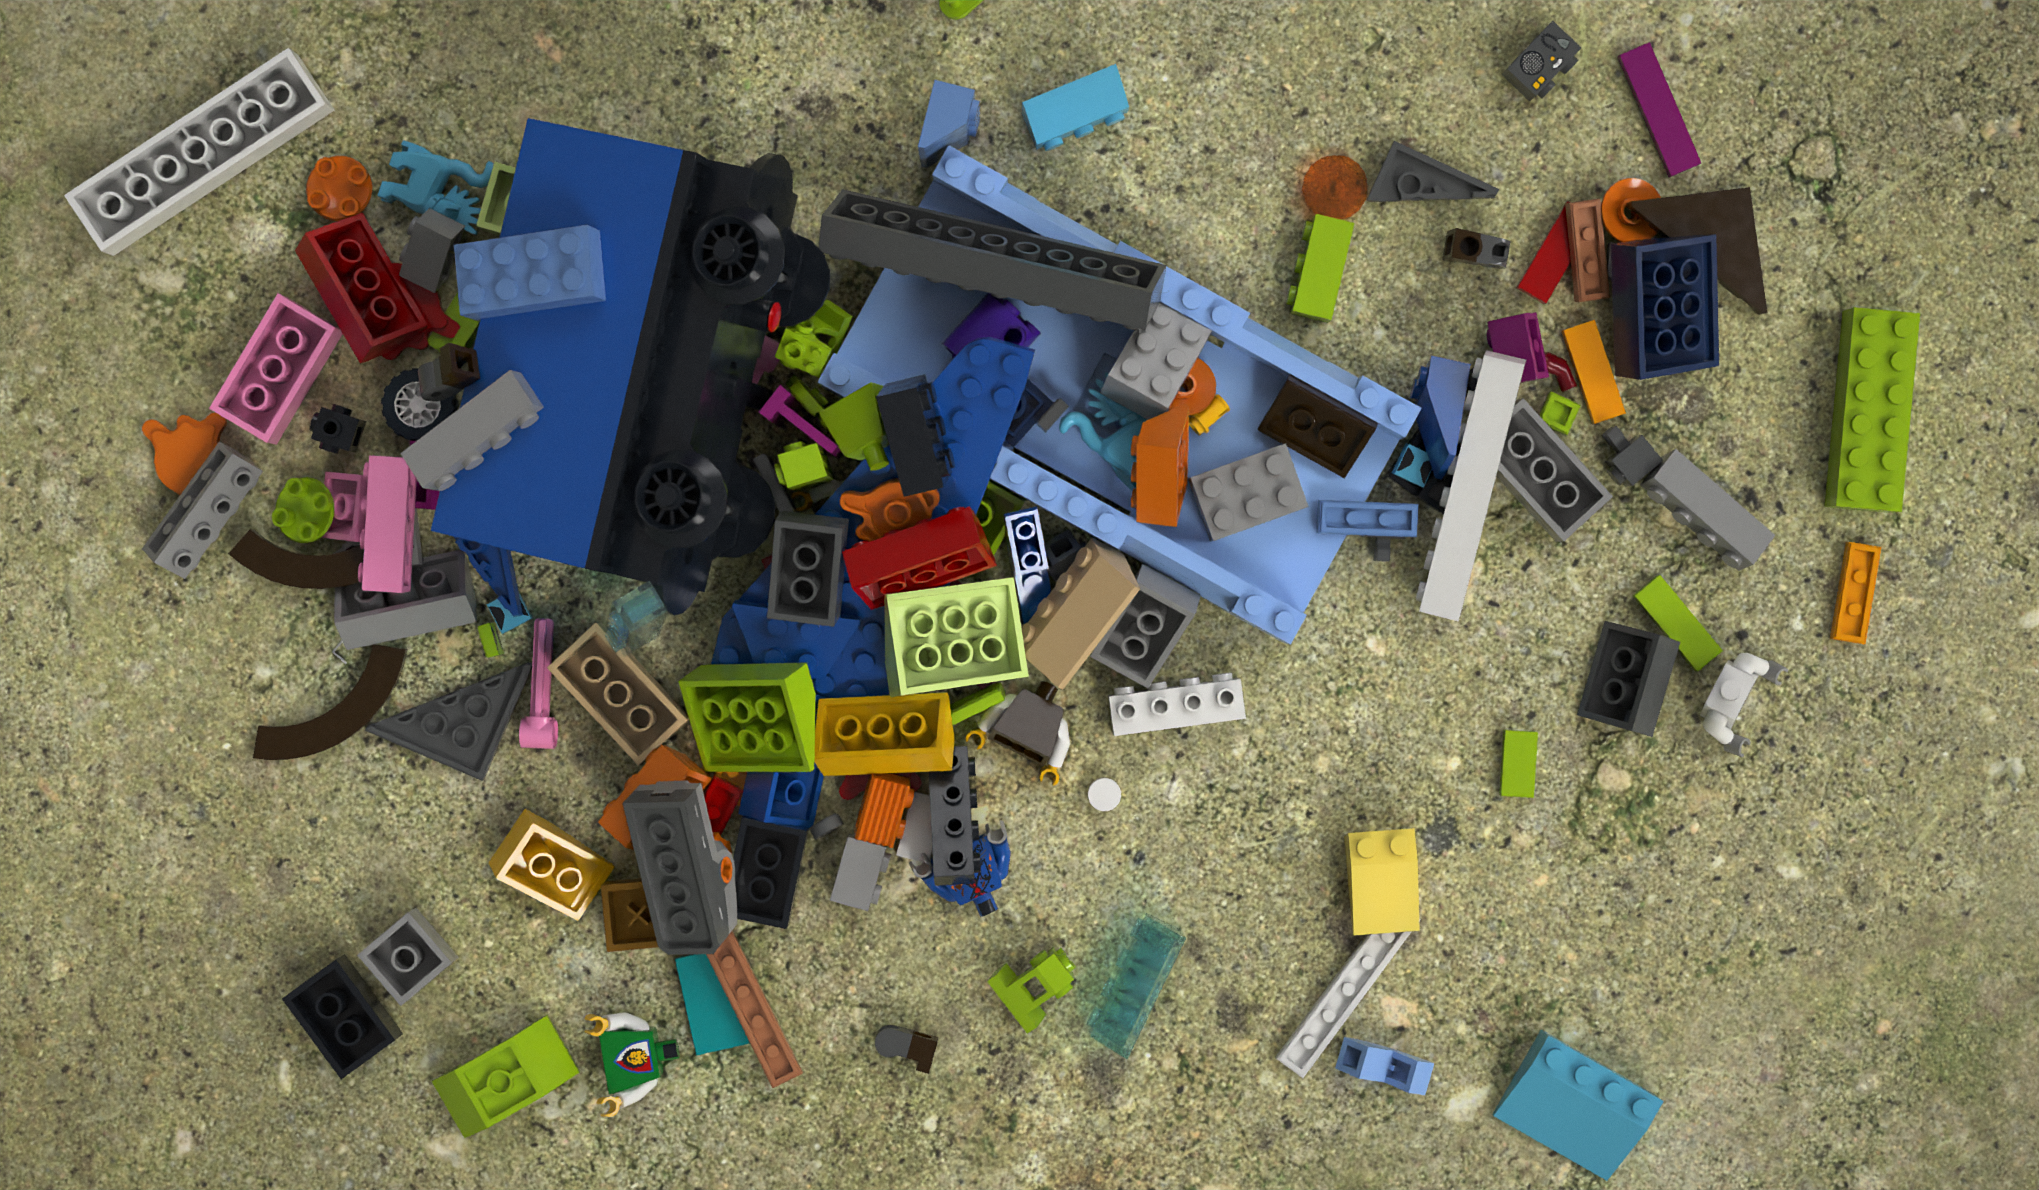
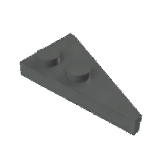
[1366,141,1499,202]

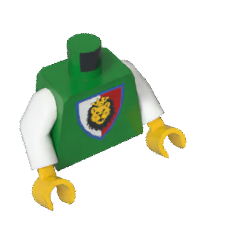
[584,1012,680,1117]

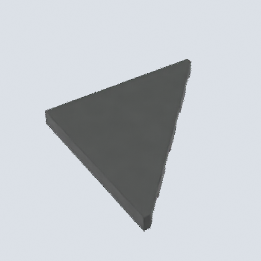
[365,662,532,781]

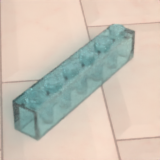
[605,581,668,657]

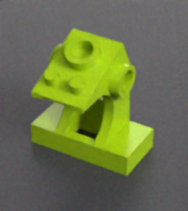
[775,300,853,378]
[987,947,1076,1034]

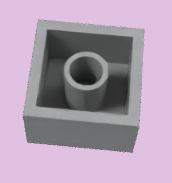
[357,908,459,1006]

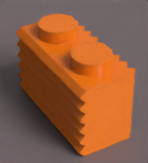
[854,773,915,848]

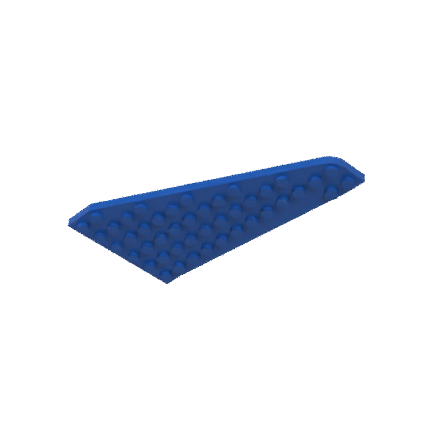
[711,337,1035,698]

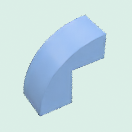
[1335,1037,1434,1095]

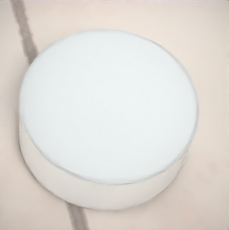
[1088,777,1121,811]

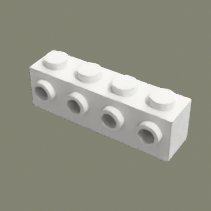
[1108,673,1246,736]

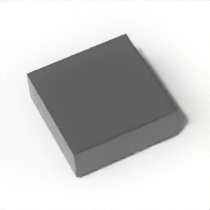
[1037,398,1069,433]

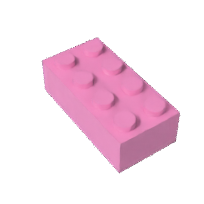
[209,293,343,445]

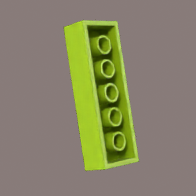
[1824,307,1920,513]

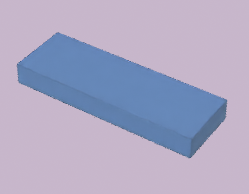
[1316,500,1419,537]

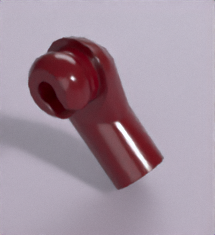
[1544,352,1577,392]

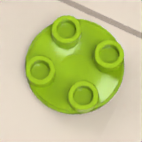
[272,477,334,543]

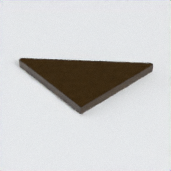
[1627,187,1768,315]

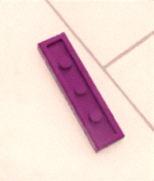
[1617,42,1701,178]

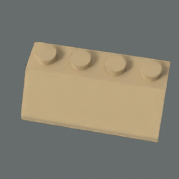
[1021,538,1140,690]

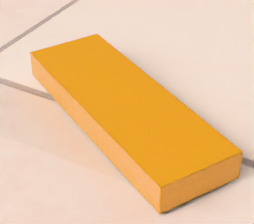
[1561,320,1626,425]
[1830,542,1882,644]

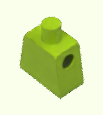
[819,382,889,471]

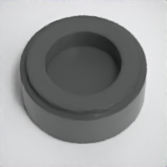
[810,813,844,840]

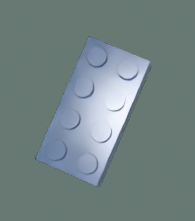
[454,225,606,321]

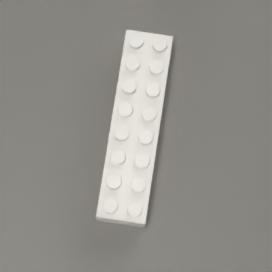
[64,48,335,256]

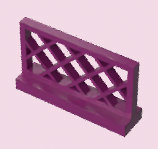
[759,386,843,459]

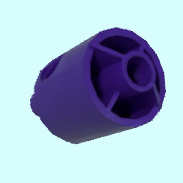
[942,293,1041,359]

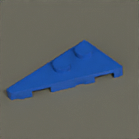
[453,536,523,617]

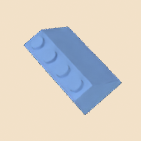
[918,80,980,168]

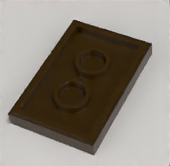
[1257,374,1378,479]

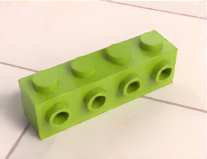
[774,441,835,492]

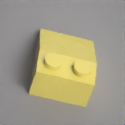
[1344,828,1420,936]

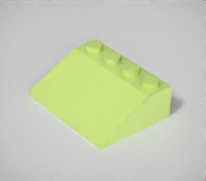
[884,577,1029,697]

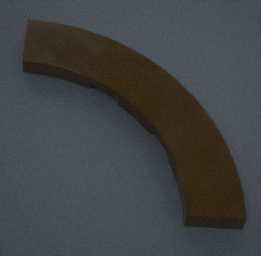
[228,529,414,589]
[253,644,408,760]

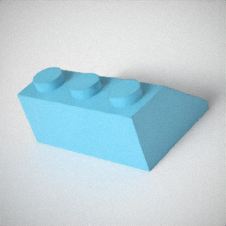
[1021,64,1129,151]

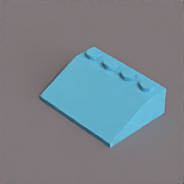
[1492,1030,1664,1181]

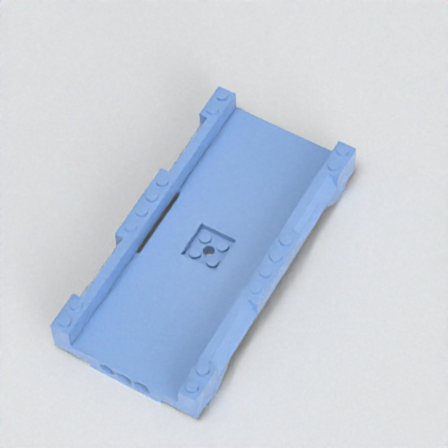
[818,145,1421,645]

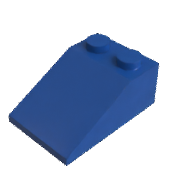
[1410,355,1471,480]

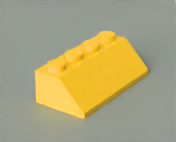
[814,693,955,776]

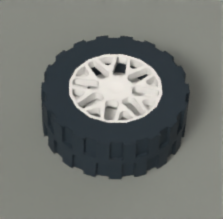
[381,368,459,441]

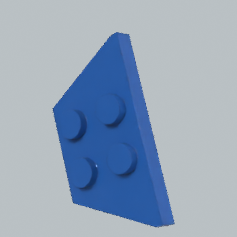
[732,600,862,680]

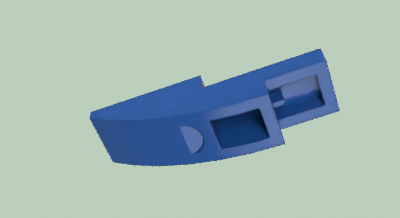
[1004,506,1051,625]

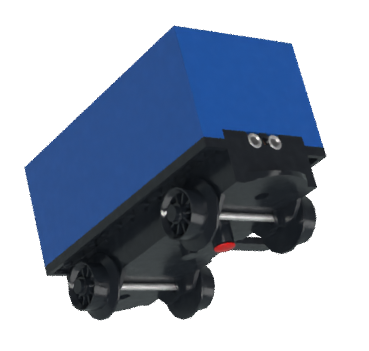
[431,118,830,616]

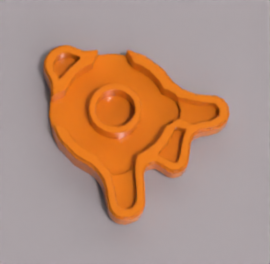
[142,412,227,495]
[839,478,940,542]

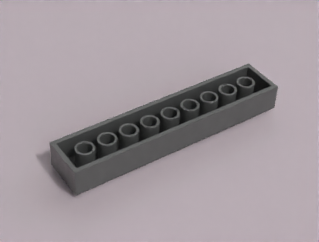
[818,189,1167,330]

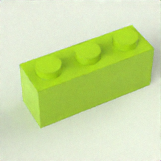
[1286,214,1355,323]

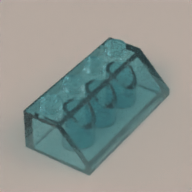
[1086,913,1186,1059]

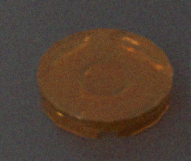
[1301,155,1368,220]

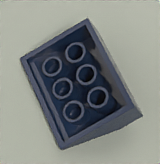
[1611,234,1719,380]

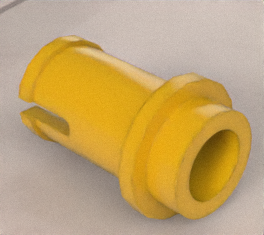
[1189,394,1230,436]

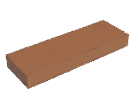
[1565,199,1610,302]

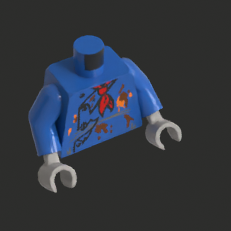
[909,820,1011,917]

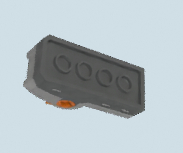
[623,780,737,955]

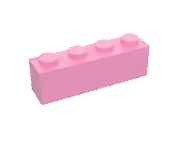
[358,455,417,593]

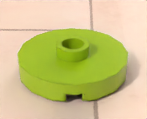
[786,375,829,431]

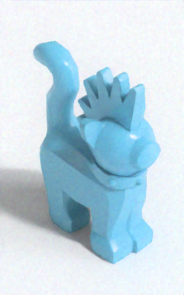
[377,140,494,235]
[1059,372,1148,491]

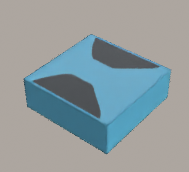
[1392,443,1432,488]
[486,591,533,634]

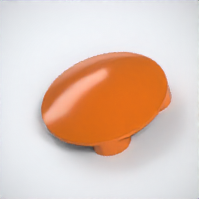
[306,156,373,221]

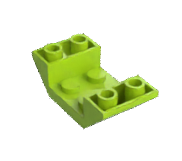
[432,1014,580,1138]

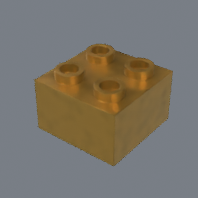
[601,878,658,952]

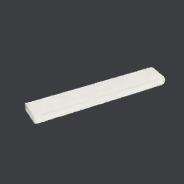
[1276,919,1421,1078]

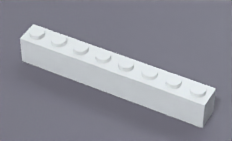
[1416,350,1526,621]

